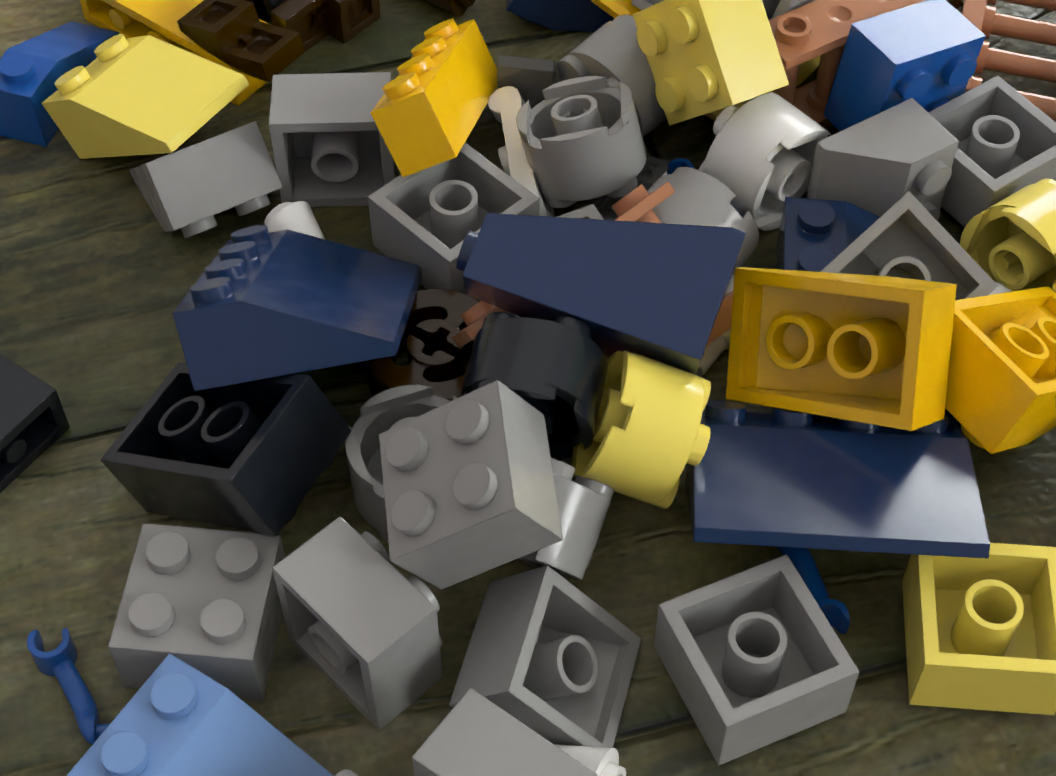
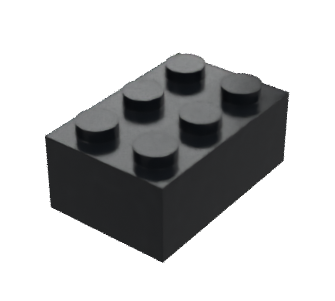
[100,362,351,536]

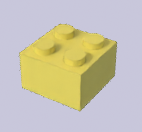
[632,0,789,125]
[902,543,1056,715]

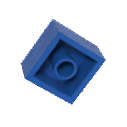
[823,0,986,131]

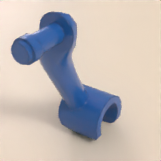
[777,547,850,634]
[27,628,110,745]

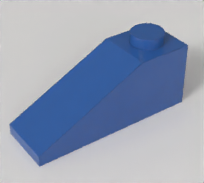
[0,21,119,147]

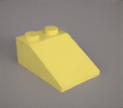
[42,34,250,159]

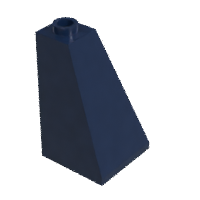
[456,213,746,375]

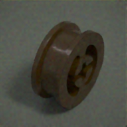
[367,289,479,401]

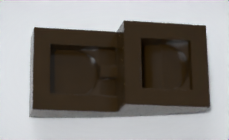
[177,0,305,82]
[270,0,381,53]

